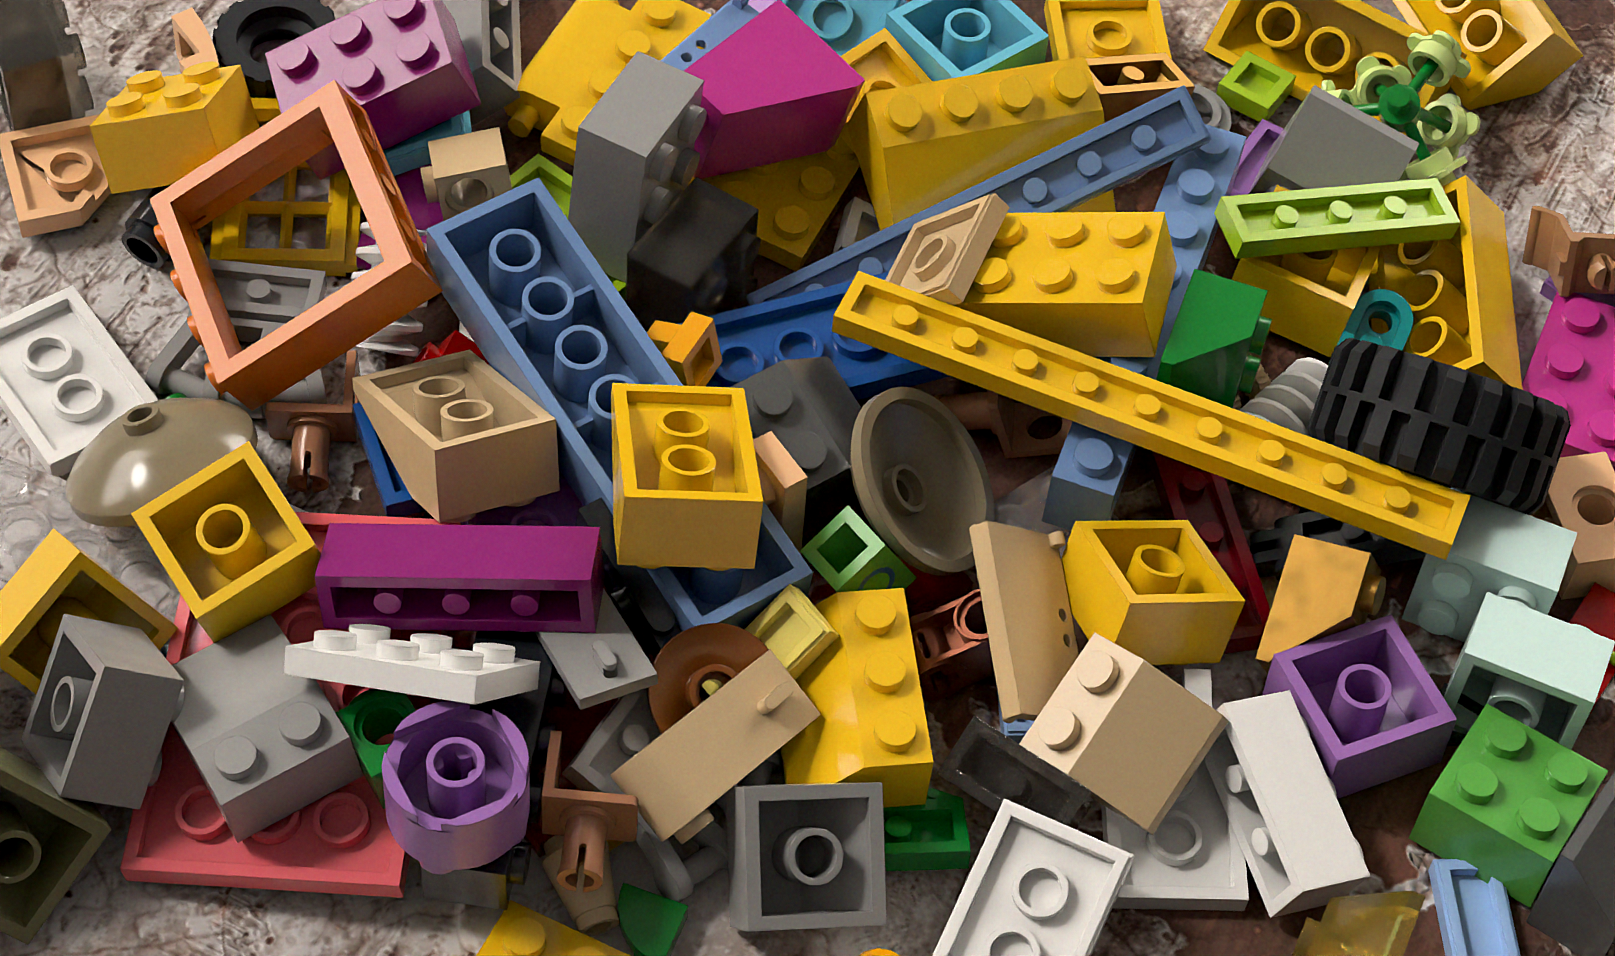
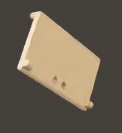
[969,520,1079,723]

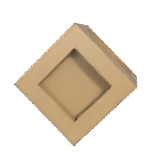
[420,127,512,221]

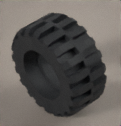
[1307,338,1571,515]

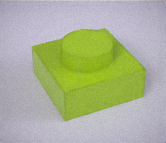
[1216,51,1296,122]

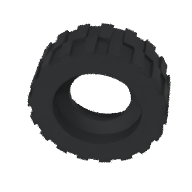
[212,0,336,98]

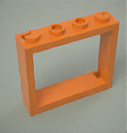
[150,80,443,411]

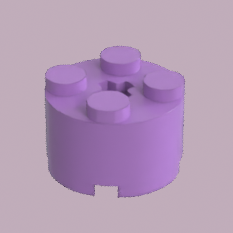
[382,701,530,875]

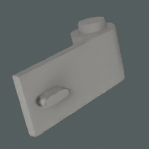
[516,589,658,710]

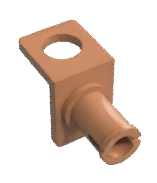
[265,350,361,493]
[934,390,1073,459]
[542,731,639,892]

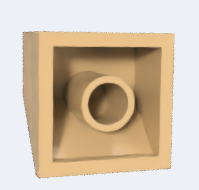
[1019,632,1229,835]

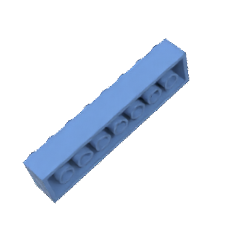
[426,177,813,632]

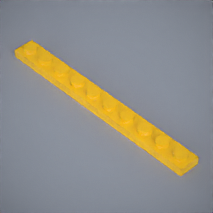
[832,271,1471,560]

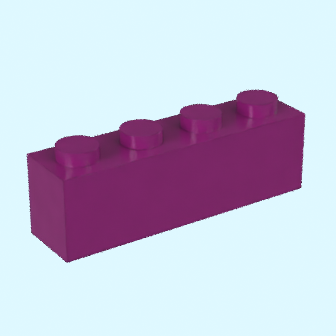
[315,523,605,633]

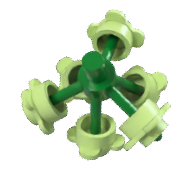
[1321,30,1480,186]

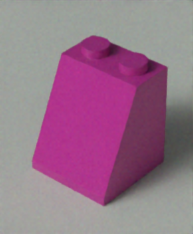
[684,0,865,180]

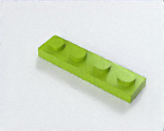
[1214,178,1461,259]

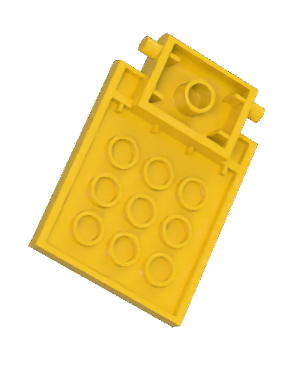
[504,0,862,271]

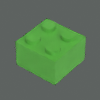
[1409,704,1608,907]

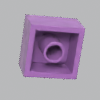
[1262,615,1457,799]

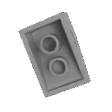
[172,614,363,843]

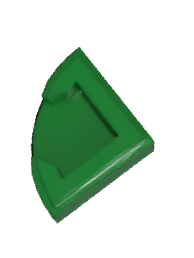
[618,882,688,956]

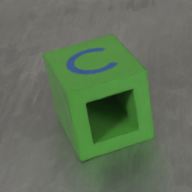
[800,505,917,592]

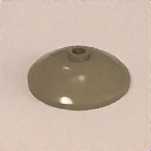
[850,387,995,576]
[65,398,258,527]

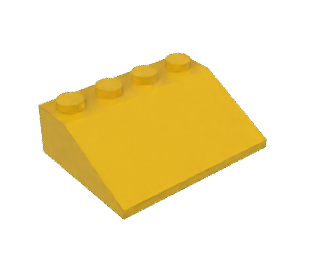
[847,56,1116,231]

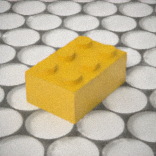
[956,212,1177,357]

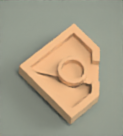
[0,114,111,238]

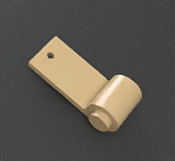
[610,649,821,845]

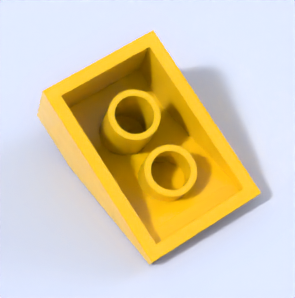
[611,383,763,571]

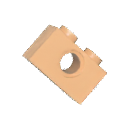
[1530,452,1615,600]

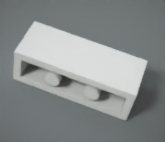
[1204,690,1370,918]

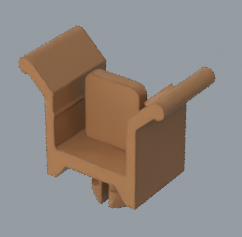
[1522,206,1615,297]

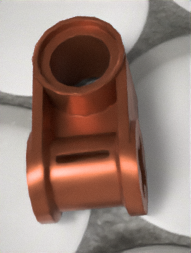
[909,589,995,701]

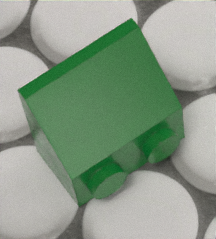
[1156,269,1272,408]

